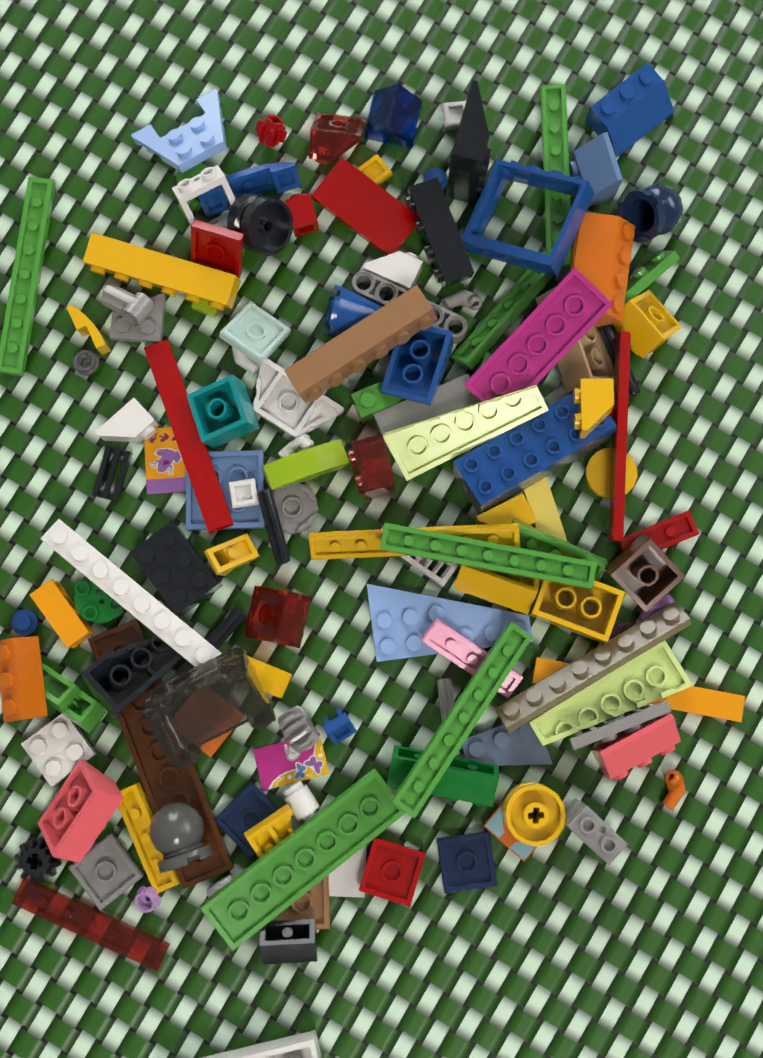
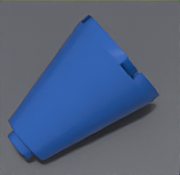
[324,285,382,337]

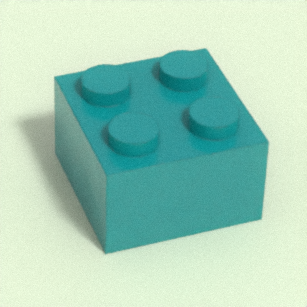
[186,375,260,448]

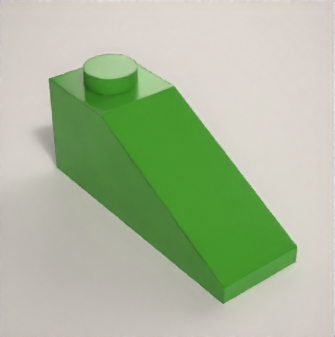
[351,382,406,424]

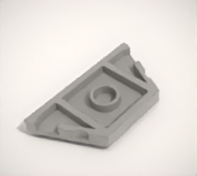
[569,701,672,750]

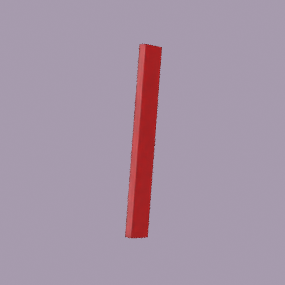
[608,331,631,542]
[144,339,234,534]

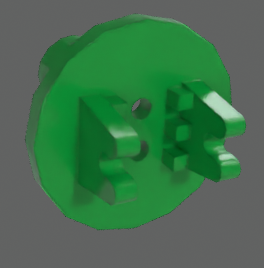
[74,576,124,623]

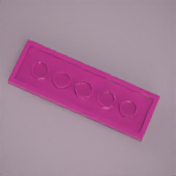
[464,268,613,402]

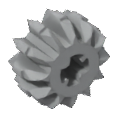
[278,705,319,753]

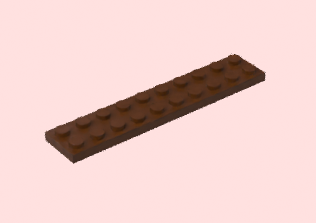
[88,619,234,889]

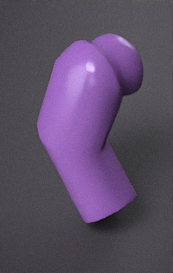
[638,594,675,621]

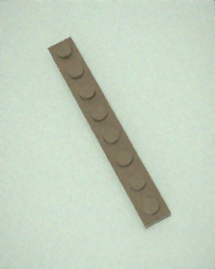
[494,601,691,733]

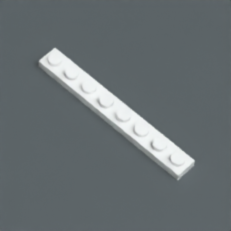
[41,519,223,675]

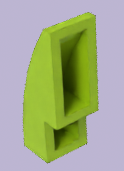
[262,439,350,491]

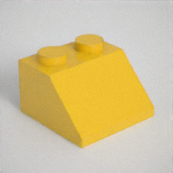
[612,290,682,359]

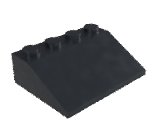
[446,80,492,205]

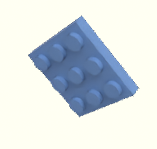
[186,450,265,531]

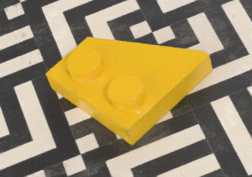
[244,804,293,858]

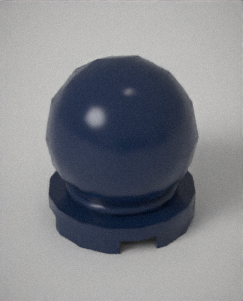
[617,184,683,243]

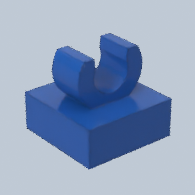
[322,709,357,745]

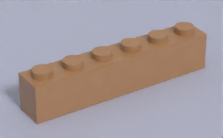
[284,285,438,403]

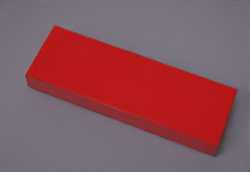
[617,510,699,552]

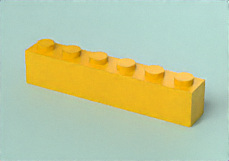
[83,232,241,311]

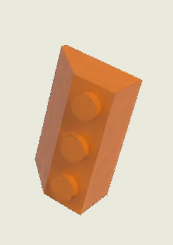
[0,636,48,723]

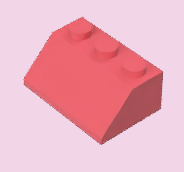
[590,713,681,781]
[37,759,124,863]

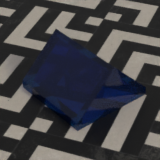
[364,83,423,148]

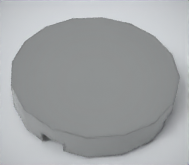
[272,483,319,534]

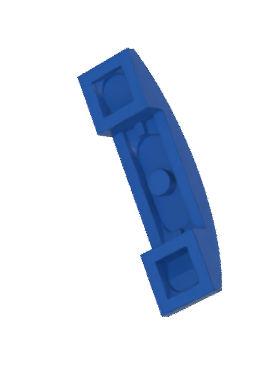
[198,162,301,217]

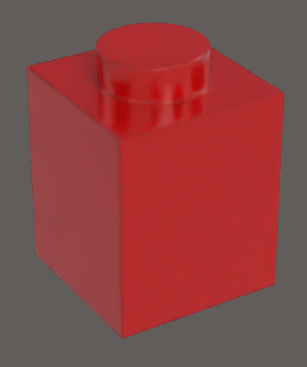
[285,193,319,237]

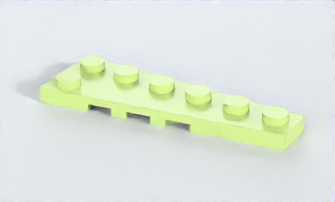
[383,385,548,481]
[528,641,693,746]

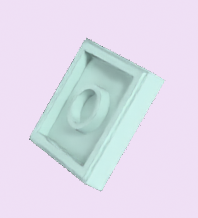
[219,301,291,366]

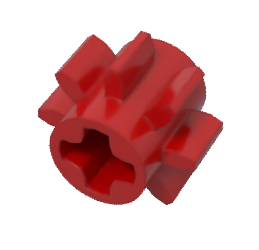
[255,115,288,147]

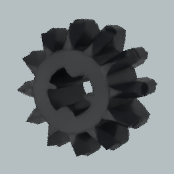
[14,836,62,884]

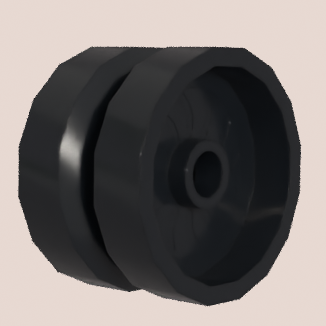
[227,193,293,256]

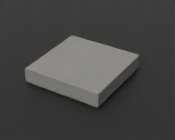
[68,833,145,911]

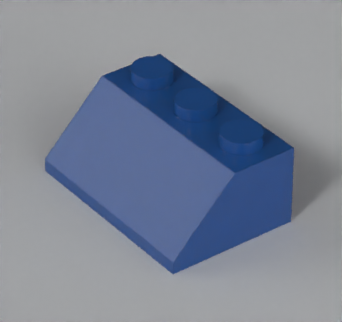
[585,62,674,157]

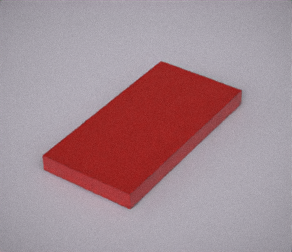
[311,157,417,256]

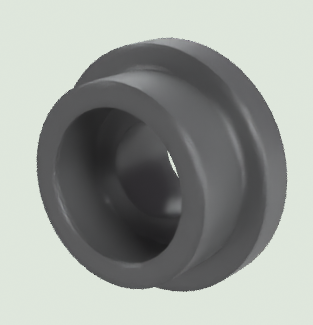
[73,350,100,376]

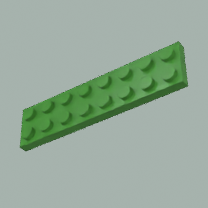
[199,768,405,951]

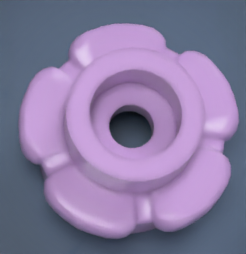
[135,886,161,913]

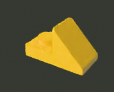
[204,533,260,576]

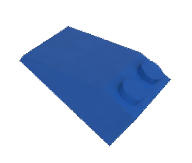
[380,327,454,406]

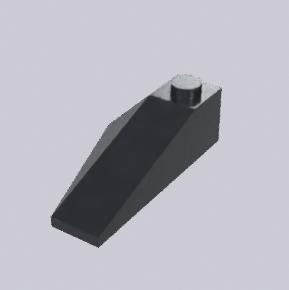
[81,635,183,720]

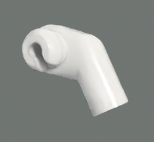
[232,346,260,375]
[278,434,314,458]

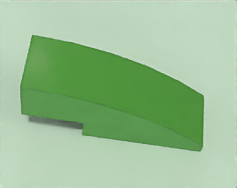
[42,663,107,733]

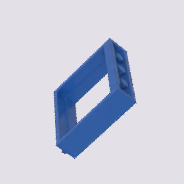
[461,159,595,277]

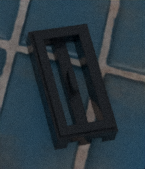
[92,446,133,502]

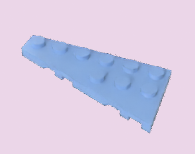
[367,584,533,662]

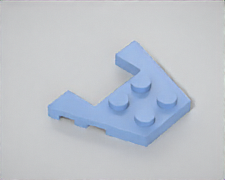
[131,89,227,173]

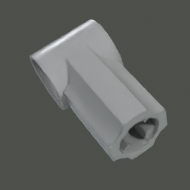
[100,285,155,327]

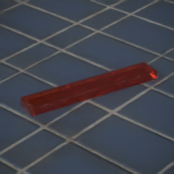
[11,877,170,972]

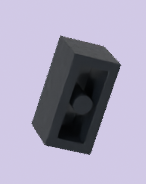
[259,919,318,964]

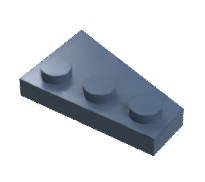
[461,722,553,766]

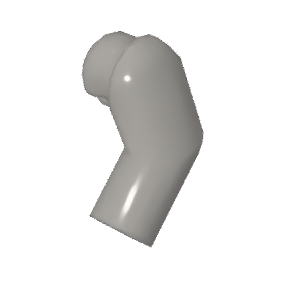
[444,289,482,310]

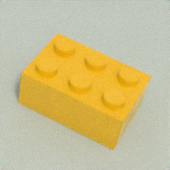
[528,580,625,643]

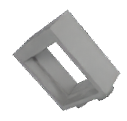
[565,799,628,865]

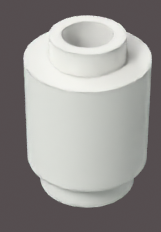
[283,780,320,822]

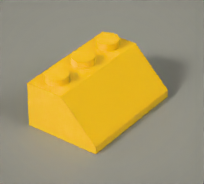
[453,565,540,615]

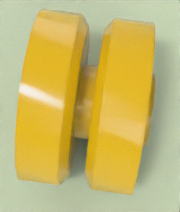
[502,781,566,846]

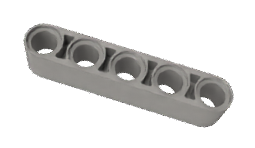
[352,271,467,344]

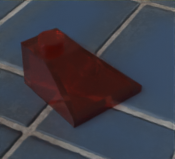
[308,112,367,164]

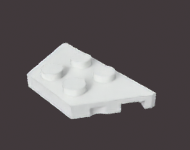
[253,359,344,438]

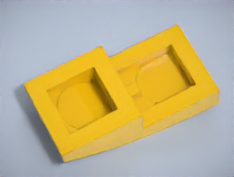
[67,305,111,355]

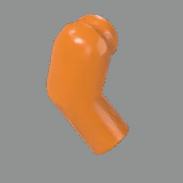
[661,770,686,811]

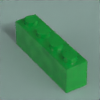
[387,745,499,807]

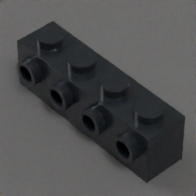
[405,176,474,289]

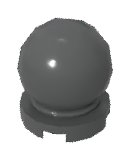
[149,802,213,873]

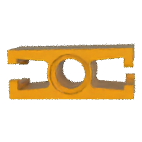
[30,579,95,649]

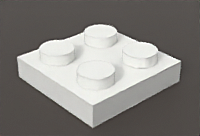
[21,714,97,787]

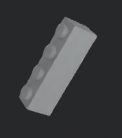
[373,374,481,447]

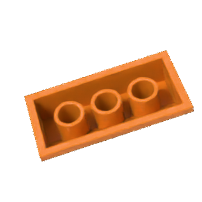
[569,212,635,327]

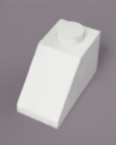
[364,251,423,290]
[95,398,159,442]

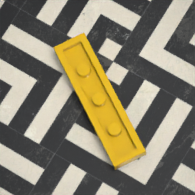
[119,782,180,894]

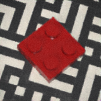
[191,219,244,278]
[358,837,426,907]

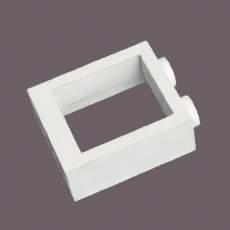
[172,165,236,229]

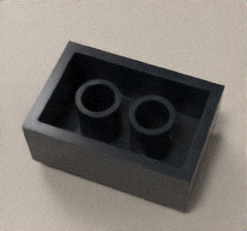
[129,521,223,617]

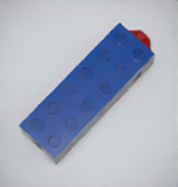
[452,392,617,515]

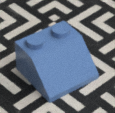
[569,132,623,206]

